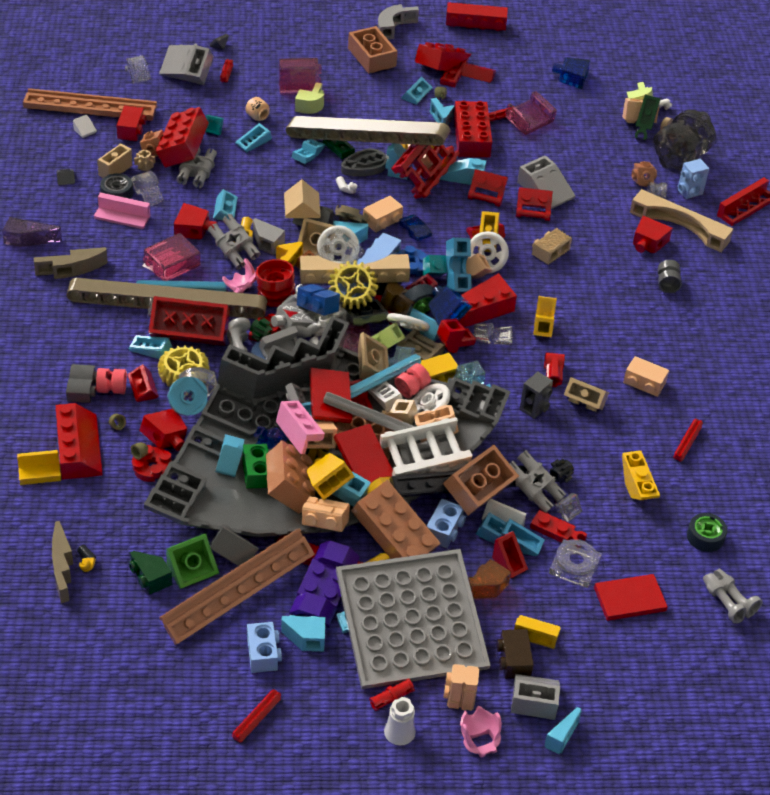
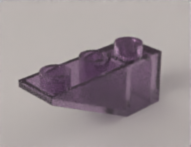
[2,217,62,247]

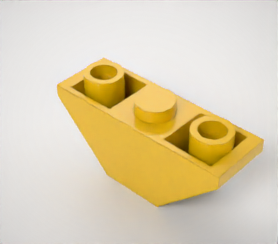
[622,451,660,500]

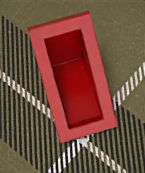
[492,531,528,578]

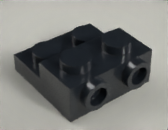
[344,299,389,326]

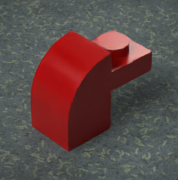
[437,318,476,353]

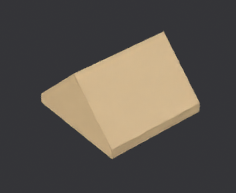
[284,180,321,218]
[298,218,337,256]
[358,332,389,380]

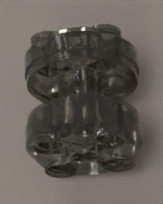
[653,109,716,171]

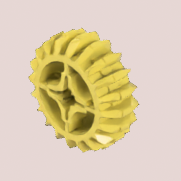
[328,260,378,310]
[158,345,209,387]

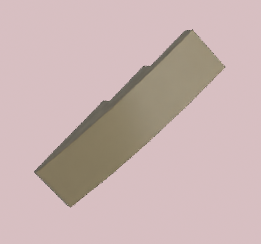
[52,521,73,603]

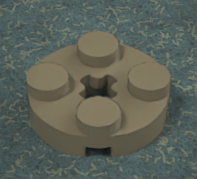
[334,205,369,224]

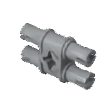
[176,148,217,188]
[208,214,261,270]
[510,450,566,512]

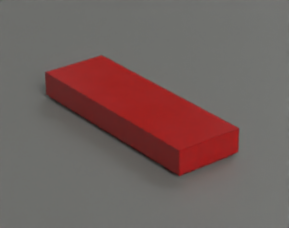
[440,58,469,88]

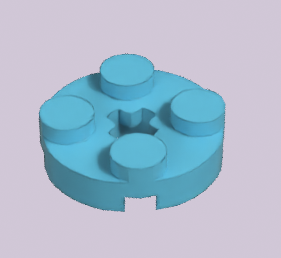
[167,377,208,416]

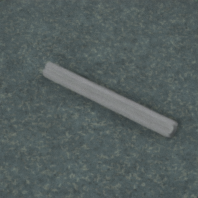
[323,392,415,431]

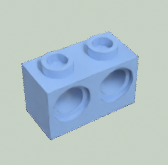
[677,159,709,199]
[427,499,466,548]
[247,622,282,673]

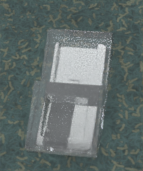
[474,323,513,344]

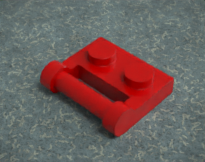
[468,169,508,207]
[516,187,553,221]

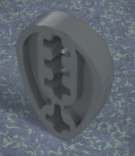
[341,148,387,176]

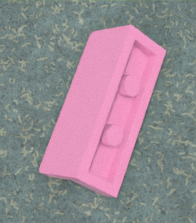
[94,193,150,229]
[276,401,325,454]

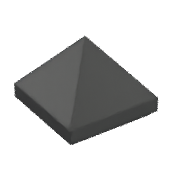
[210,34,229,50]

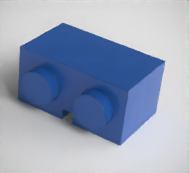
[297,284,340,316]

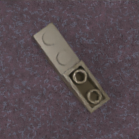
[34,247,108,279]

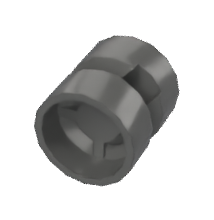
[657,260,682,293]

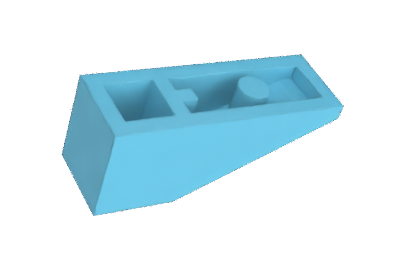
[439,158,486,185]

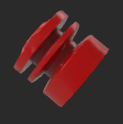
[256,259,296,307]

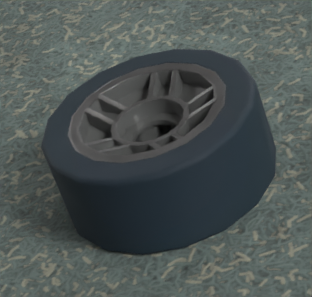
[100,173,133,199]

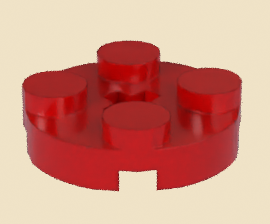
[132,445,172,482]

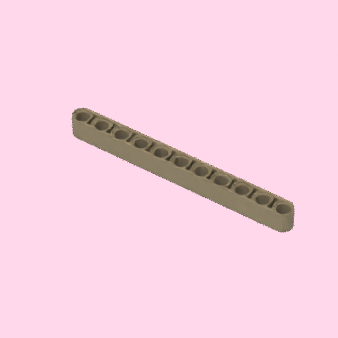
[285,116,451,146]
[66,278,268,319]

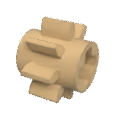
[134,150,155,171]

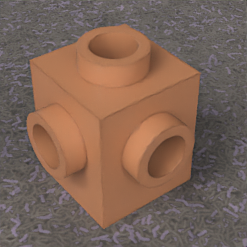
[140,130,163,157]
[632,161,657,186]

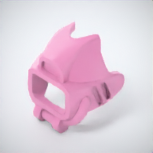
[222,258,256,293]
[460,706,502,758]

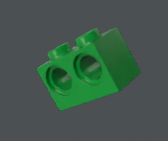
[241,444,268,489]

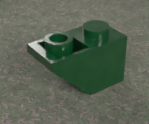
[128,551,173,595]

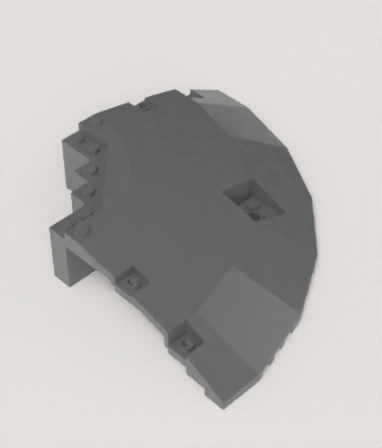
[144,316,511,537]

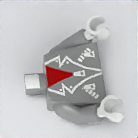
[271,284,330,338]

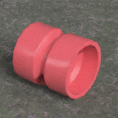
[394,363,431,399]
[96,368,127,394]

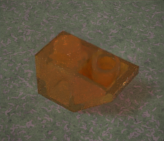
[468,559,511,599]

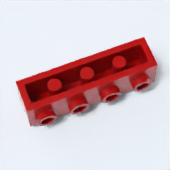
[446,2,508,31]

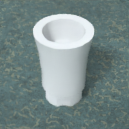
[384,697,416,745]

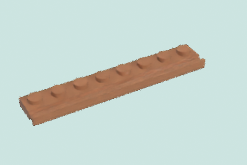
[23,88,157,121]
[159,528,315,644]

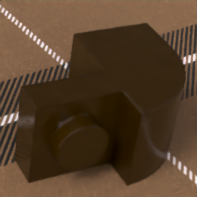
[380,282,415,316]

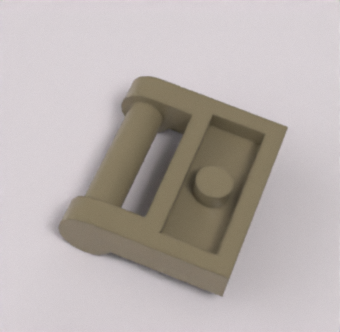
[396,329,446,361]

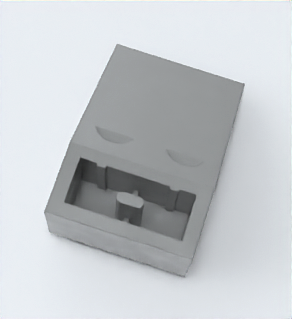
[159,45,214,85]
[517,156,576,209]

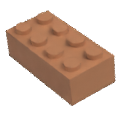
[351,480,441,559]

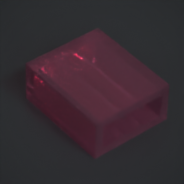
[279,58,322,94]
[143,233,200,281]

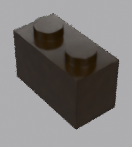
[497,629,534,679]

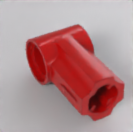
[544,352,565,387]

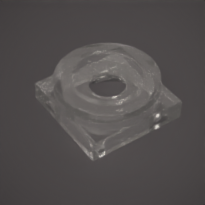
[315,228,365,264]
[549,539,602,588]

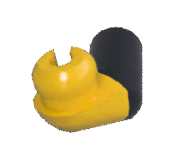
[77,544,96,572]

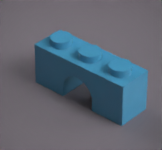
[446,238,472,295]

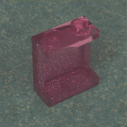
[505,91,557,135]

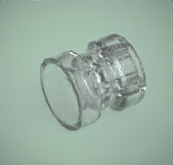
[647,182,667,199]

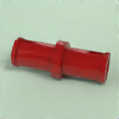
[369,678,415,711]

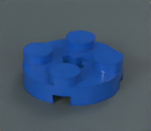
[396,246,428,277]

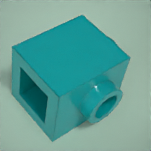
[423,255,447,277]

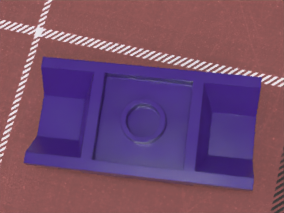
[289,541,360,628]

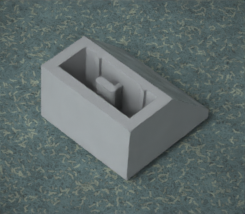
[511,674,560,720]

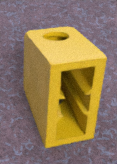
[307,453,355,500]

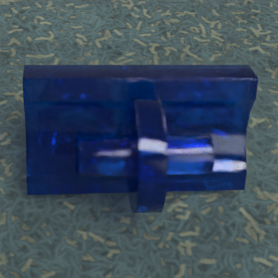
[254,426,289,450]

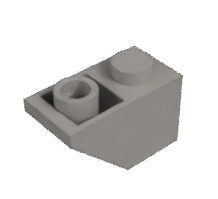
[253,218,285,255]

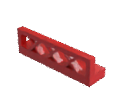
[717,177,770,226]

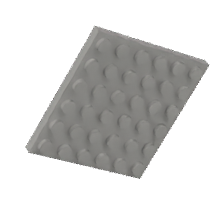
[336,549,491,689]

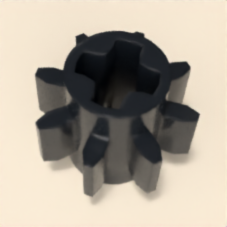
[549,458,574,484]

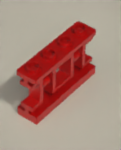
[391,144,460,199]

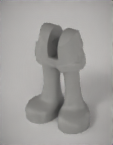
[226,318,251,352]
[398,434,453,465]
[703,568,763,623]

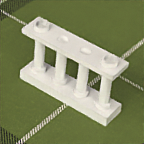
[379,417,473,476]

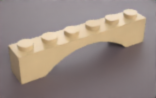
[630,189,733,252]
[300,254,410,284]

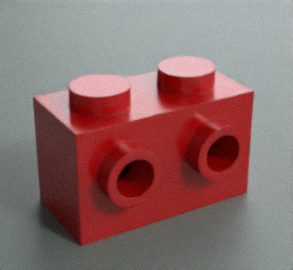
[116,105,147,141]

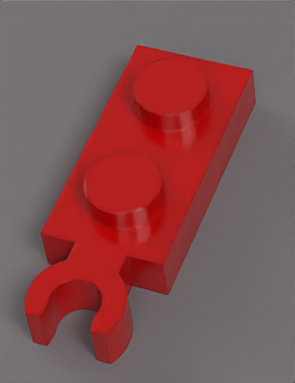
[530,510,587,548]

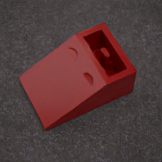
[415,42,471,71]

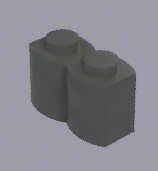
[66,364,97,403]

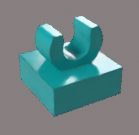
[205,115,224,135]

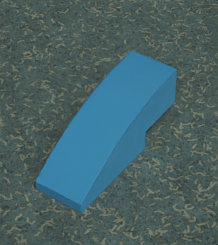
[476,512,545,556]

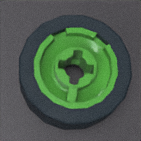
[404,284,439,315]
[687,513,728,552]

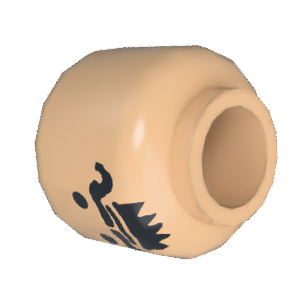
[245,97,270,121]

